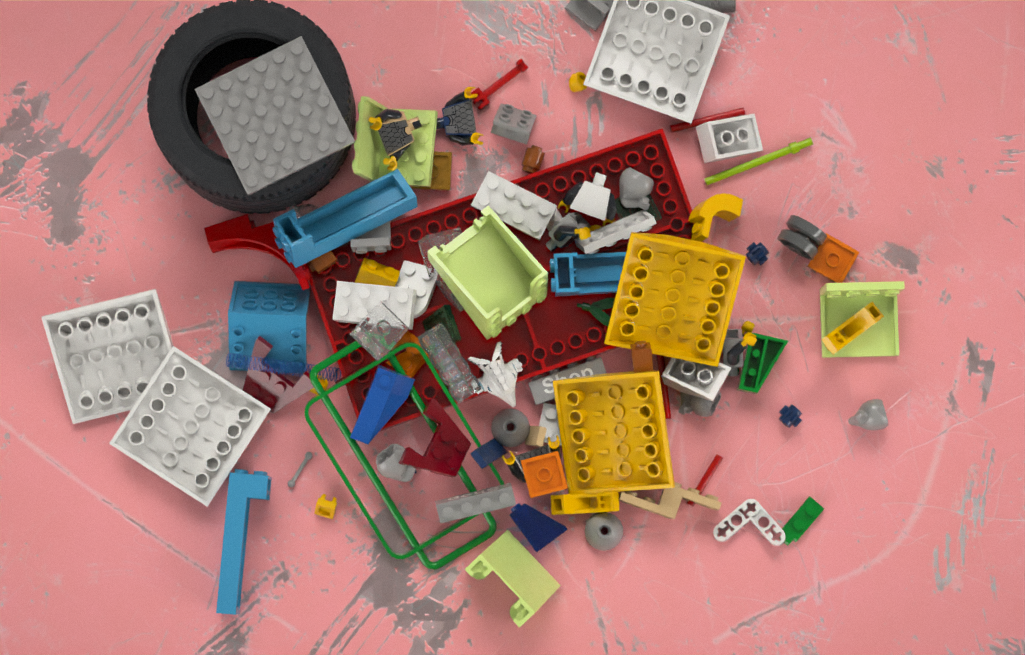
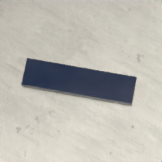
[470,438,507,469]

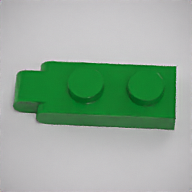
[779,496,824,546]

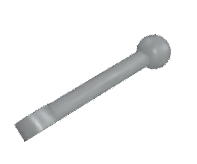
[288,452,313,487]

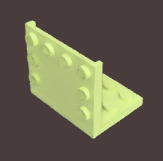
[352,96,438,187]
[819,281,905,358]

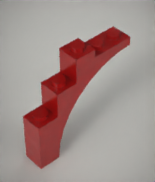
[204,214,311,290]

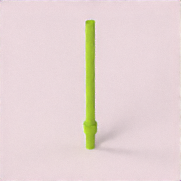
[704,138,813,185]

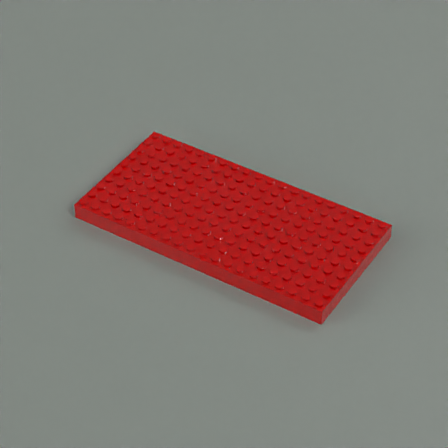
[304,128,704,432]

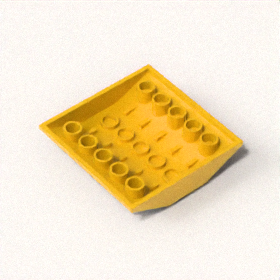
[604,232,746,367]
[553,371,675,494]

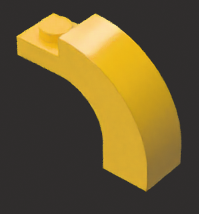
[688,193,743,242]
[821,301,884,355]
[551,492,619,515]

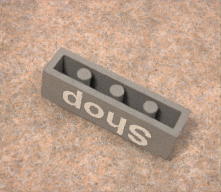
[528,356,607,405]
[435,483,516,524]

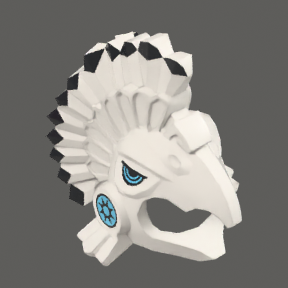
[467,342,523,407]

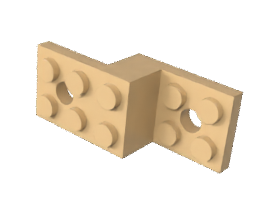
[619,482,722,520]

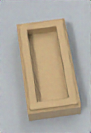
[525,426,547,447]

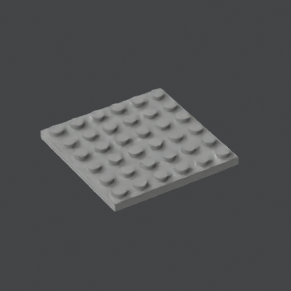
[195,36,355,196]

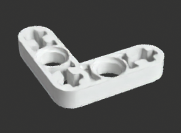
[713,499,785,546]

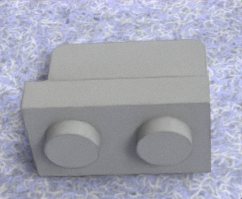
[351,221,391,254]

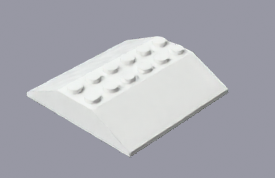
[583,0,730,124]
[41,289,174,424]
[109,346,271,507]

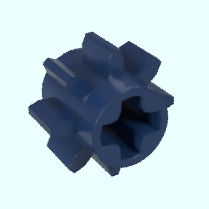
[745,242,769,266]
[779,404,802,428]

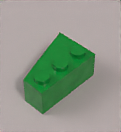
[737,332,788,394]

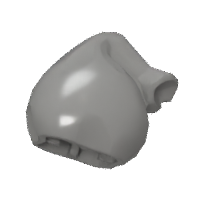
[619,167,654,210]
[678,390,721,417]
[848,399,888,430]
[376,444,416,482]

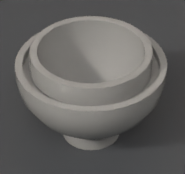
[491,409,530,447]
[585,512,623,551]

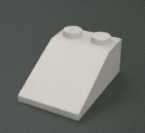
[696,113,763,164]
[662,358,731,401]

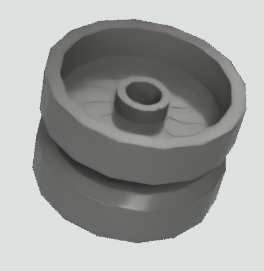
[777,215,827,260]

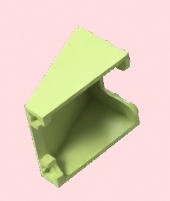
[428,206,548,340]
[465,530,561,628]

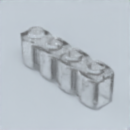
[418,323,481,403]

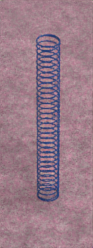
[226,353,341,382]

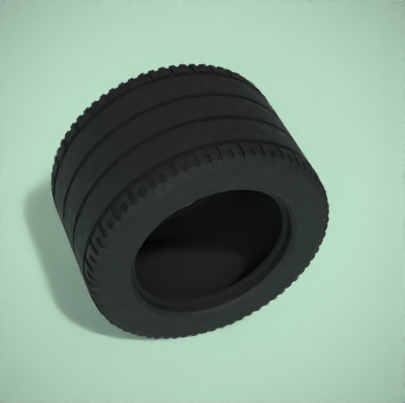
[147,0,356,214]

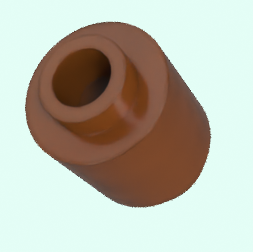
[522,145,545,174]

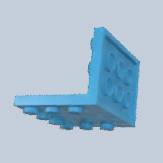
[228,281,311,374]

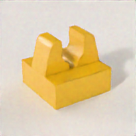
[314,494,337,519]

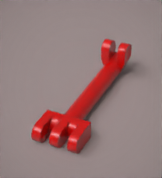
[470,58,529,111]

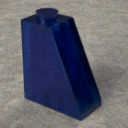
[509,503,568,552]

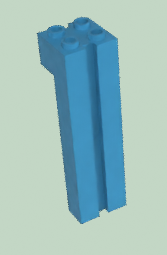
[272,169,418,268]
[550,252,626,296]
[216,469,272,615]

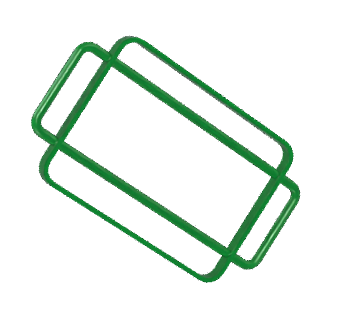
[305,333,504,570]

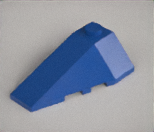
[350,365,415,444]

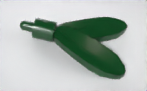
[577,298,615,326]

